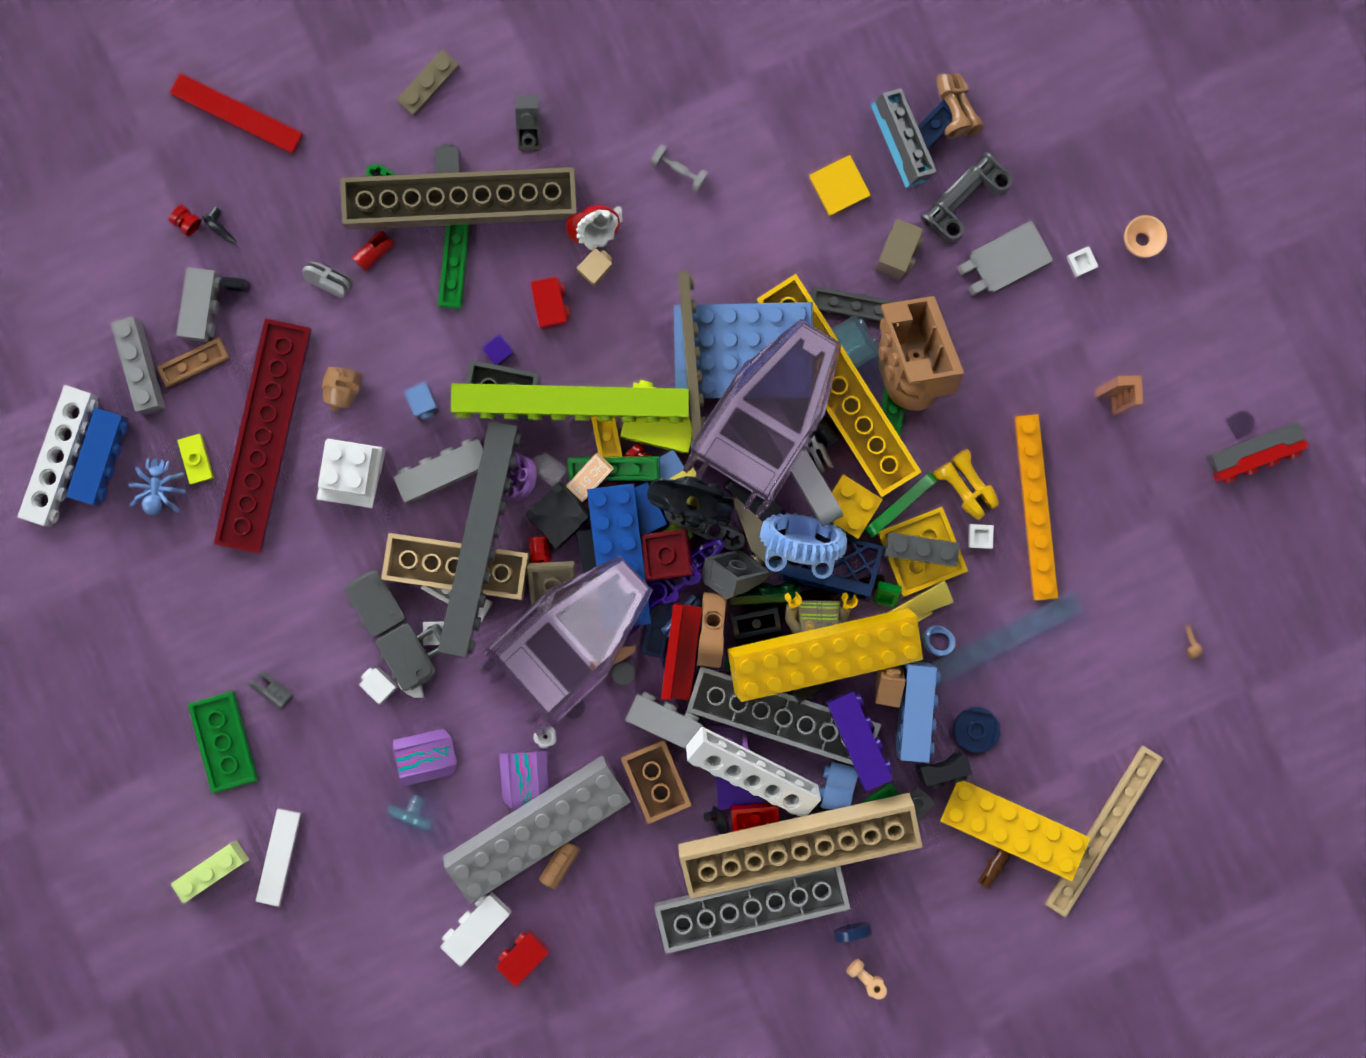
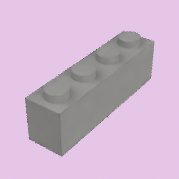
[111,316,166,415]
[393,437,484,504]

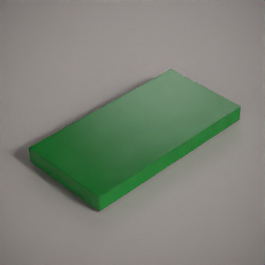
[187,691,259,794]

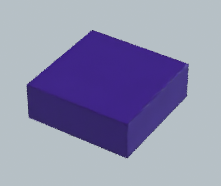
[482,334,514,365]

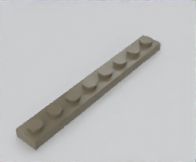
[678,271,706,460]

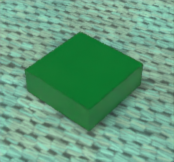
[873,581,902,607]

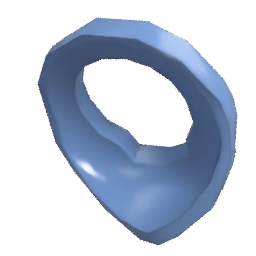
[921,625,955,656]

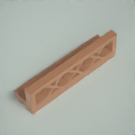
[1095,375,1143,416]

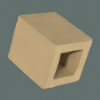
[577,248,613,288]

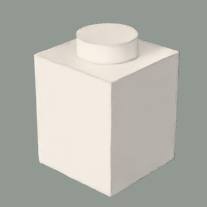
[359,667,399,704]

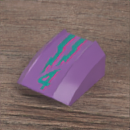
[393,729,457,786]
[500,750,550,809]

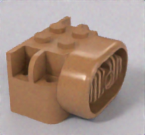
[877,296,964,411]

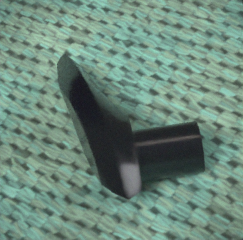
[202,207,238,245]
[703,805,728,835]

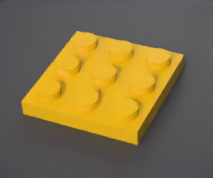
[877,507,968,597]

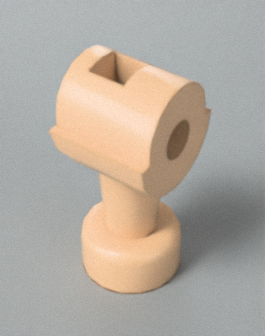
[846,958,887,999]

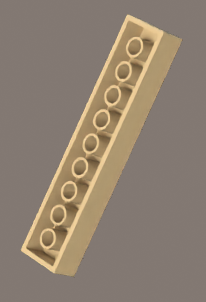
[678,793,922,899]

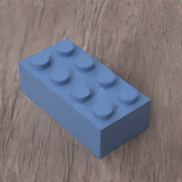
[895,662,940,763]

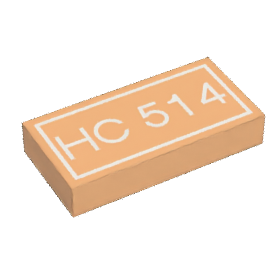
[566,452,615,502]

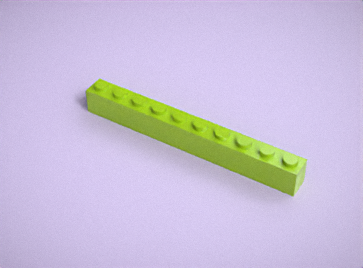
[451,383,689,423]

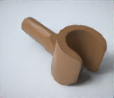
[1185,625,1203,660]

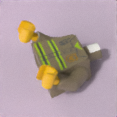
[784,592,858,634]

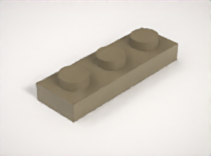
[396,49,460,117]

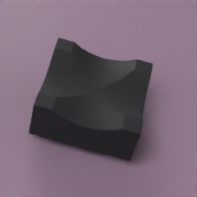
[525,482,590,549]
[915,752,972,789]

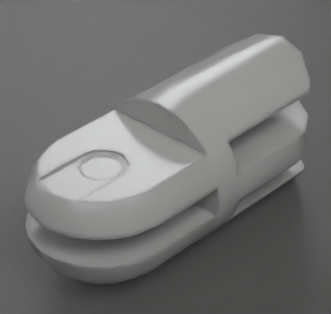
[302,261,354,299]
[797,428,834,473]

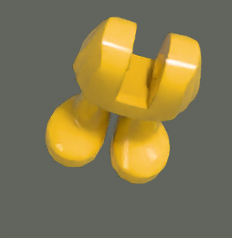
[932,448,999,520]

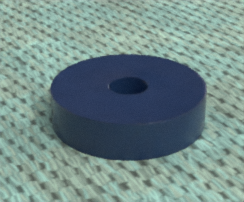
[833,922,872,942]

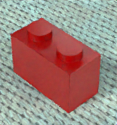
[530,276,571,331]
[495,930,551,988]

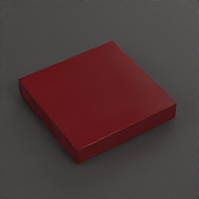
[641,528,693,582]

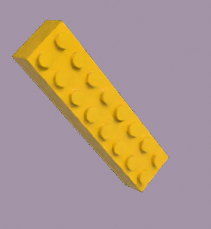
[727,608,923,702]

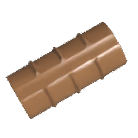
[539,841,581,890]

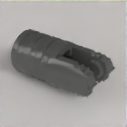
[247,669,294,711]

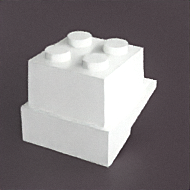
[317,439,386,508]

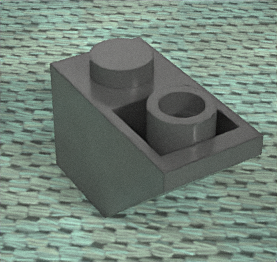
[515,95,541,150]

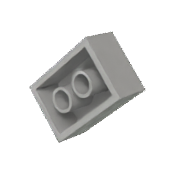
[625,691,702,749]

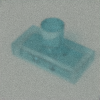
[386,795,434,833]

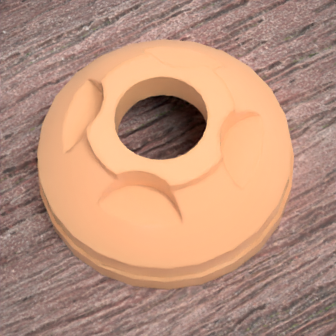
[1124,215,1167,258]

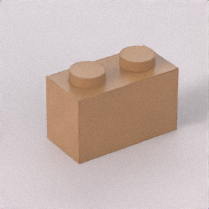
[874,665,905,708]

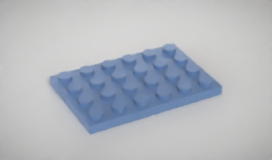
[674,302,814,398]

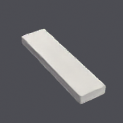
[256,808,302,907]

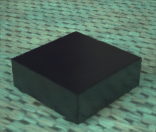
[221,277,251,292]

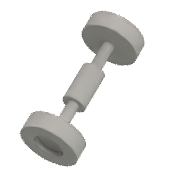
[650,144,709,193]

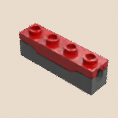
[1205,422,1309,484]

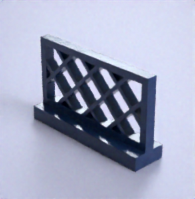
[779,533,884,602]

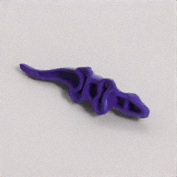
[611,538,724,642]

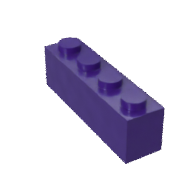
[826,691,894,792]

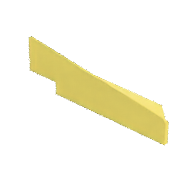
[887,581,954,622]

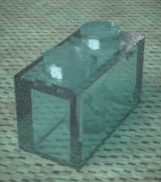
[832,315,879,370]

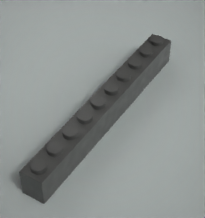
[437,421,522,659]

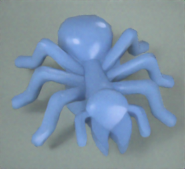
[128,458,186,516]

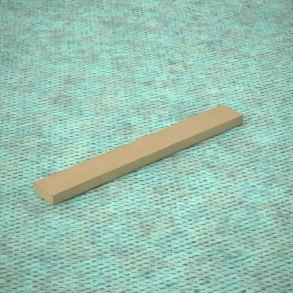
[1044,745,1164,918]

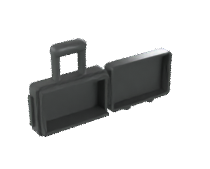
[345,570,442,691]

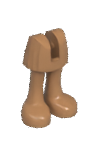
[936,73,984,139]

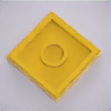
[809,155,871,217]

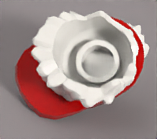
[566,204,623,250]

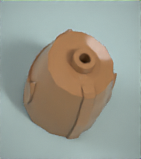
[322,367,363,412]

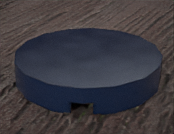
[953,707,1000,753]

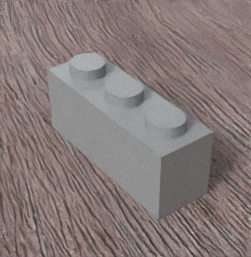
[176,267,222,343]

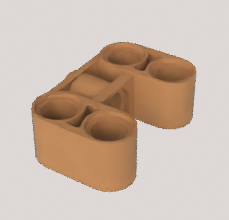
[697,592,727,668]

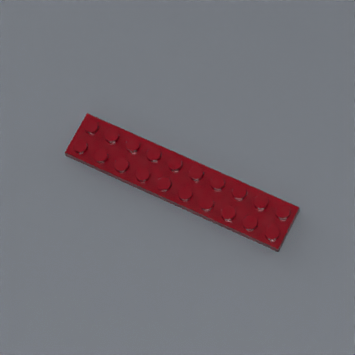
[214,318,312,554]

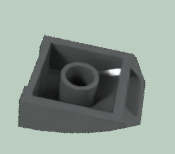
[702,550,772,600]

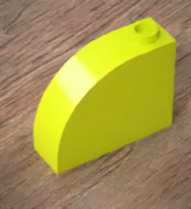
[620,380,692,455]

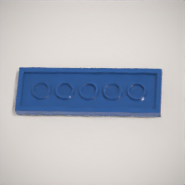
[587,483,651,629]

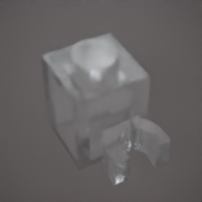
[533,452,568,487]

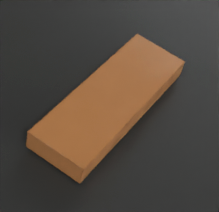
[157,337,231,389]

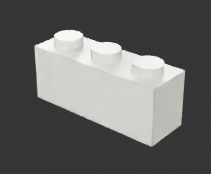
[440,892,512,967]

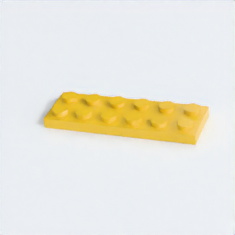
[939,781,1090,882]

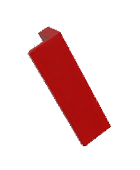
[661,603,702,700]

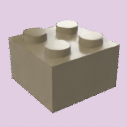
[874,219,924,281]

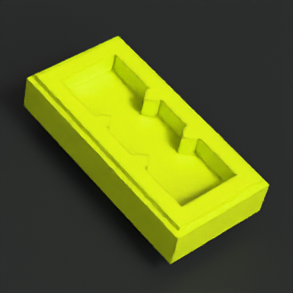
[177,433,214,485]

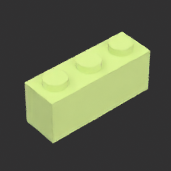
[171,840,250,904]

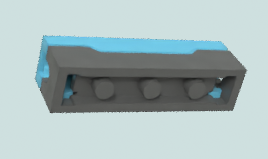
[871,88,937,188]

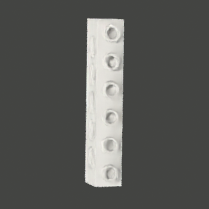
[17,385,98,527]
[686,727,821,817]

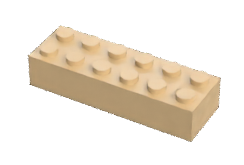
[381,533,530,600]

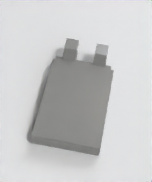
[957,220,1054,296]

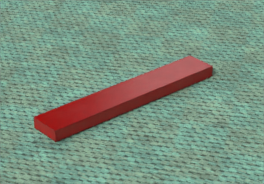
[169,73,304,155]

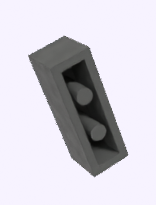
[883,532,960,567]

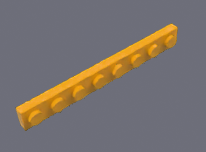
[1014,414,1058,601]

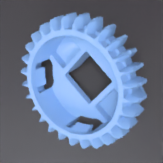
[760,513,847,579]

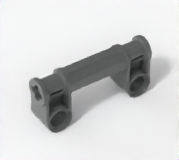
[921,152,1013,244]

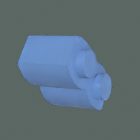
[819,761,858,810]

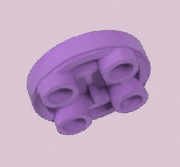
[504,454,537,502]

